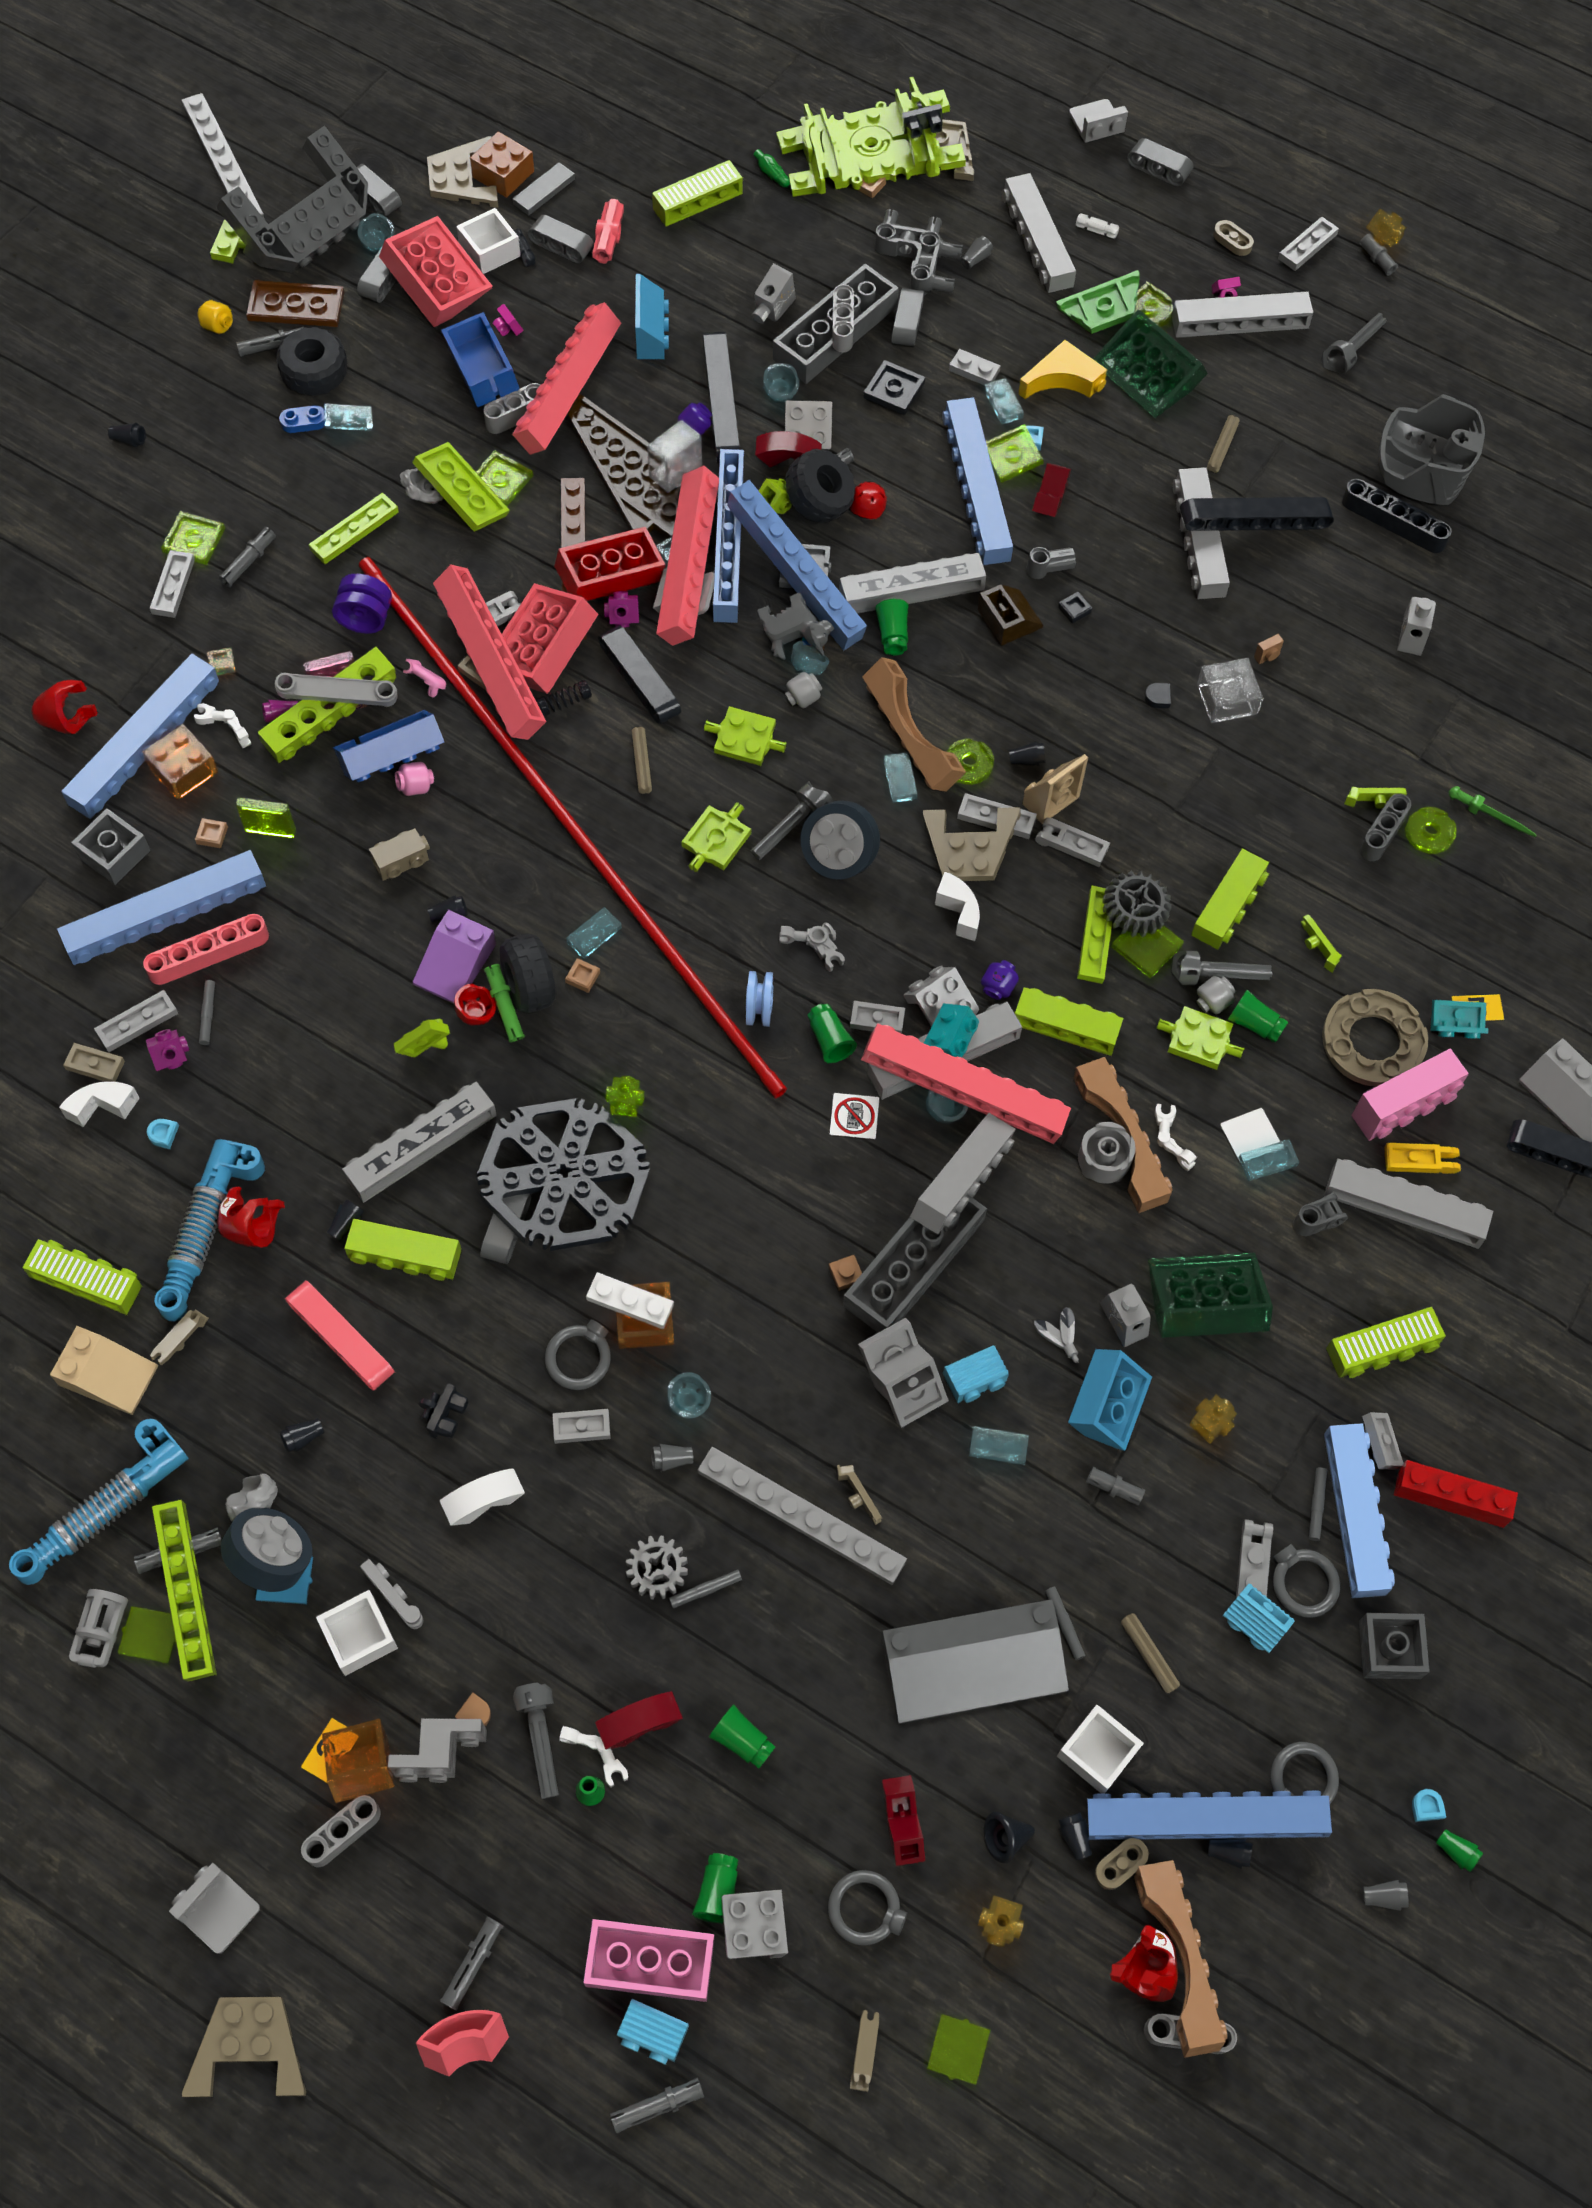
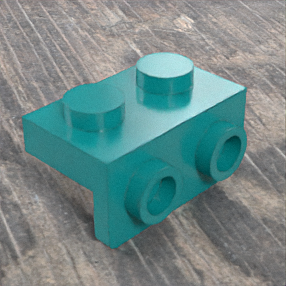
[1431,1000,1489,1039]
[924,1003,979,1057]

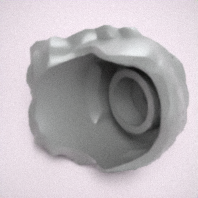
[400,468,443,504]
[225,1474,278,1521]

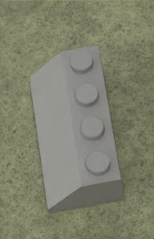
[1518,1038,1592,1142]

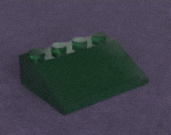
[1093,309,1208,418]
[1148,1253,1273,1338]

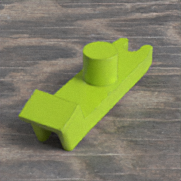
[1344,787,1407,809]
[1301,914,1342,972]

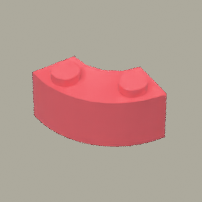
[416,2010,509,2076]

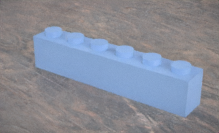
[1324,1424,1395,1598]

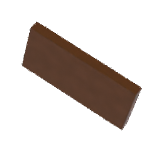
[246,280,344,327]

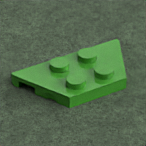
[1056,270,1140,334]

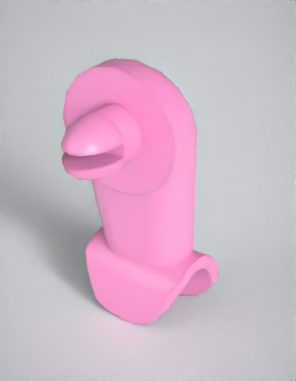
[403,659,446,698]

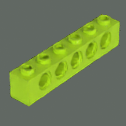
[258,647,396,763]
[152,1500,217,1682]

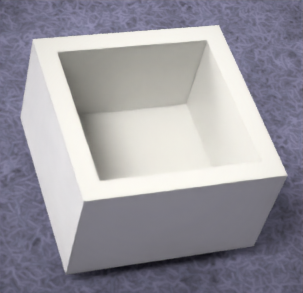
[456,208,520,274]
[316,1590,398,1676]
[1057,1705,1144,1793]

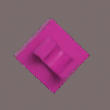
[1212,277,1241,298]
[493,304,523,336]

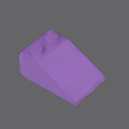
[413,910,496,1004]

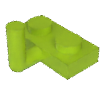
[210,219,246,263]
[394,1019,450,1057]

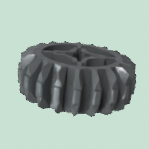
[1102,870,1172,938]

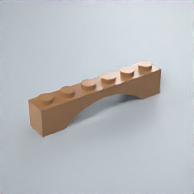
[863,657,966,791]
[1073,1057,1172,1213]
[1134,1860,1227,2058]

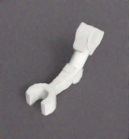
[194,703,251,748]
[1155,1104,1197,1171]
[559,1726,628,1788]

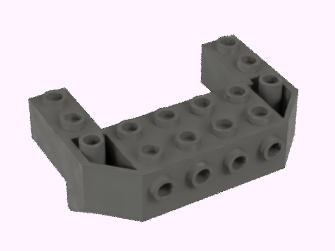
[216,126,368,273]

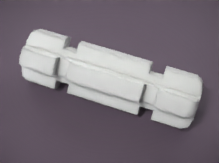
[1076,213,1119,239]

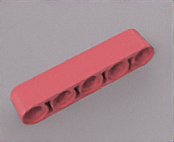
[143,914,269,985]
[285,1280,395,1391]

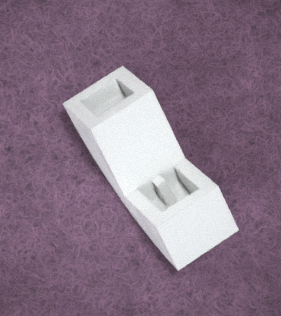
[935,872,980,941]
[59,1082,139,1127]
[440,1469,525,1526]

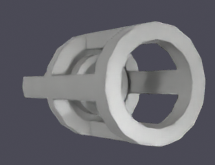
[69,1589,128,1667]

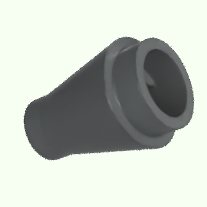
[961,236,993,269]
[651,1444,693,1472]
[1363,1880,1409,1911]

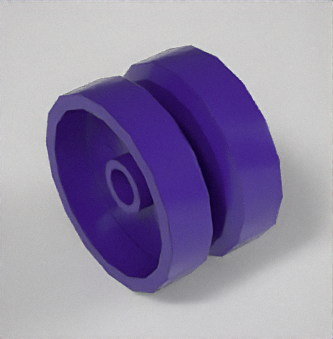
[332,573,392,634]

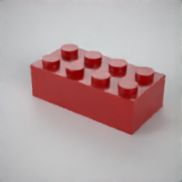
[555,527,665,601]

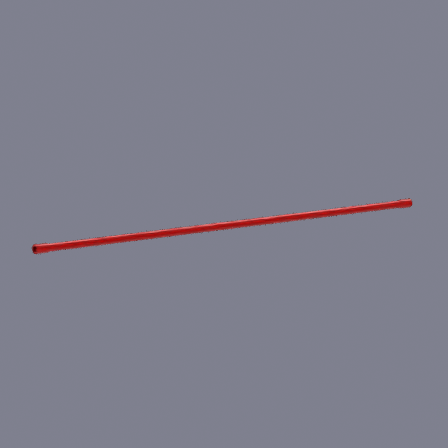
[359,557,787,1098]

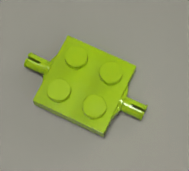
[704,706,787,766]
[682,802,751,872]
[1157,1006,1244,1070]

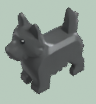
[757,592,834,660]

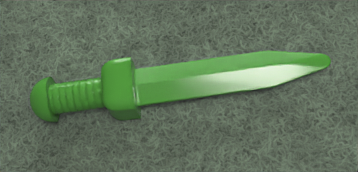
[1449,786,1536,837]

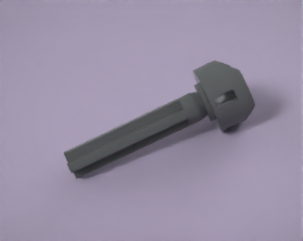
[1321,313,1387,373]
[750,781,833,860]
[1172,950,1272,986]
[513,1682,559,1799]

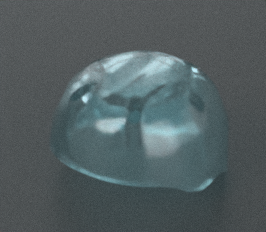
[358,213,395,252]
[763,363,799,402]
[791,641,829,676]
[926,1090,968,1124]
[666,1372,711,1419]

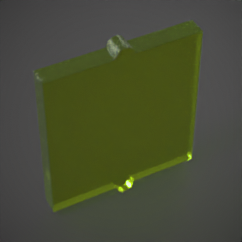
[118,1606,176,1663]
[927,2014,990,2085]

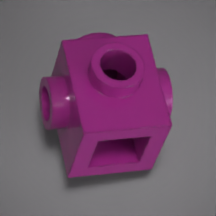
[604,591,639,628]
[146,1029,190,1071]

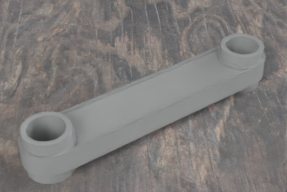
[275,673,398,707]

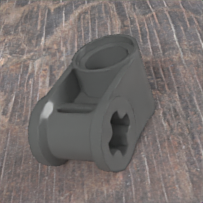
[1293,1194,1348,1236]

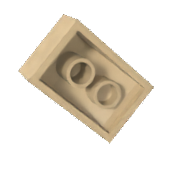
[1023,754,1088,824]
[50,1326,158,1415]

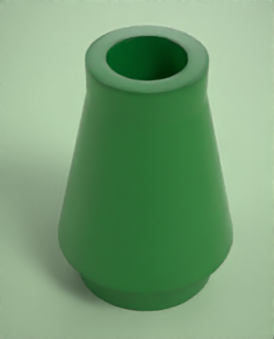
[576,1776,605,1806]
[1436,1829,1483,1872]

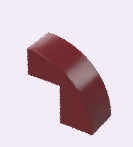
[755,431,822,467]
[1032,463,1071,517]
[595,1691,683,1750]
[882,1775,925,1866]

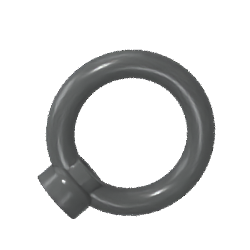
[545,1319,611,1390]
[1273,1544,1340,1617]
[1271,1742,1339,1804]
[828,1870,908,1945]

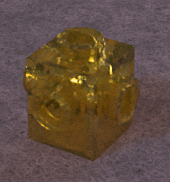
[1366,209,1407,246]
[1190,1394,1237,1444]
[978,1896,1024,1947]

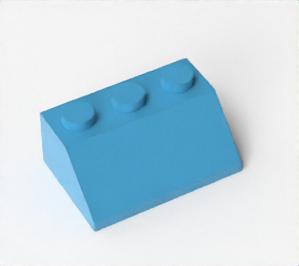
[635,274,669,359]
[1068,1349,1152,1450]

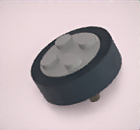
[801,801,880,879]
[221,1508,312,1592]

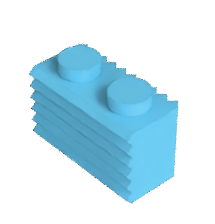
[943,1345,1009,1403]
[1223,1584,1295,1653]
[617,1999,689,2065]

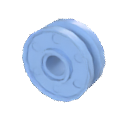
[746,971,773,1027]

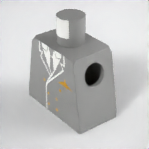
[752,263,796,323]
[1397,597,1436,656]
[1100,1284,1151,1347]

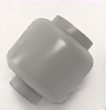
[785,672,822,708]
[1196,976,1236,1014]

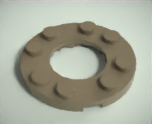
[1322,989,1428,1087]

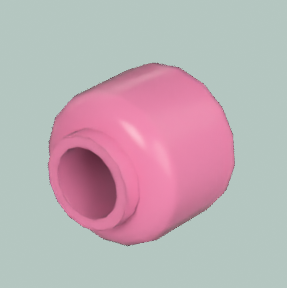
[395,762,434,796]

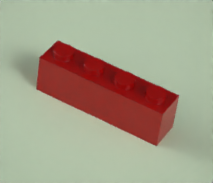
[1394,1460,1518,1528]

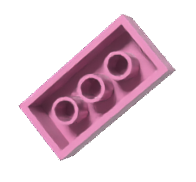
[1351,1048,1469,1141]
[584,1919,714,2002]

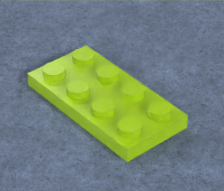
[412,442,510,532]

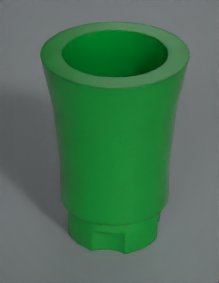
[875,599,909,656]
[1228,990,1288,1043]
[807,1004,857,1063]
[709,1704,775,1768]
[692,1853,738,1924]

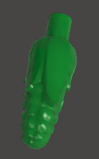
[753,149,790,187]

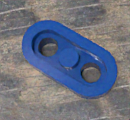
[279,405,327,433]

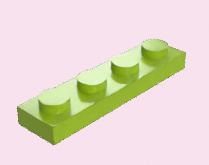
[309,492,399,564]
[1077,886,1112,984]

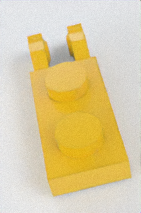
[1384,1143,1461,1174]

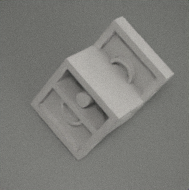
[858,1318,949,1428]
[388,1719,487,1783]

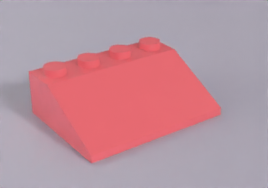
[379,216,492,327]
[502,583,598,694]

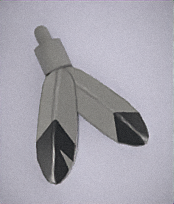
[1034,1307,1079,1363]

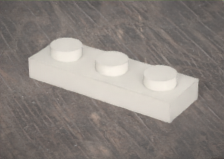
[586,1272,674,1329]

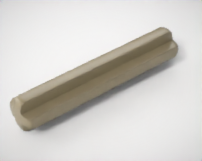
[1207,415,1240,473]
[632,727,652,794]
[1121,1613,1180,1693]

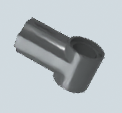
[1026,547,1076,579]

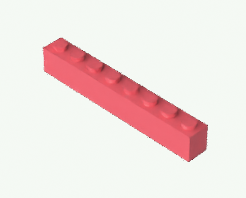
[512,302,621,455]
[656,466,719,646]
[433,564,546,740]
[861,1023,1071,1144]

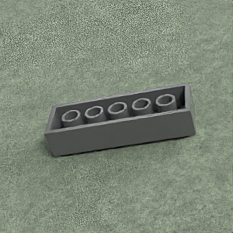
[773,264,899,384]
[843,1196,987,1333]

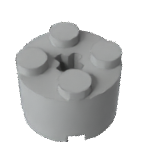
[1078,1122,1135,1183]

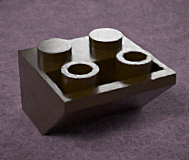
[978,584,1043,646]

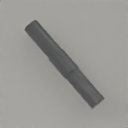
[199,980,215,1045]
[1309,1467,1327,1541]
[669,1570,742,1608]
[1045,1586,1086,1660]

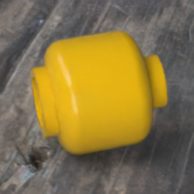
[198,300,233,334]

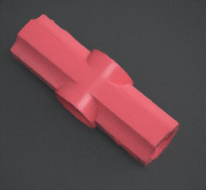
[592,199,624,264]

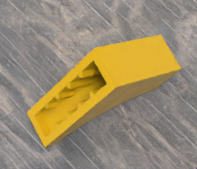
[1018,340,1107,399]

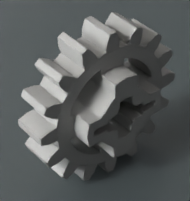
[626,1536,688,1599]

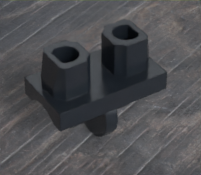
[902,101,943,139]
[418,1383,469,1439]

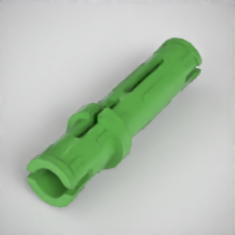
[484,964,525,1042]

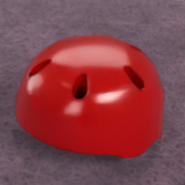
[850,482,887,519]
[454,984,496,1025]

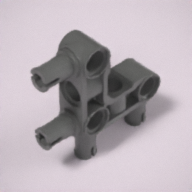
[875,209,963,295]

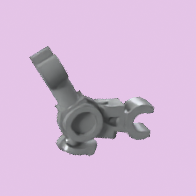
[779,923,845,972]

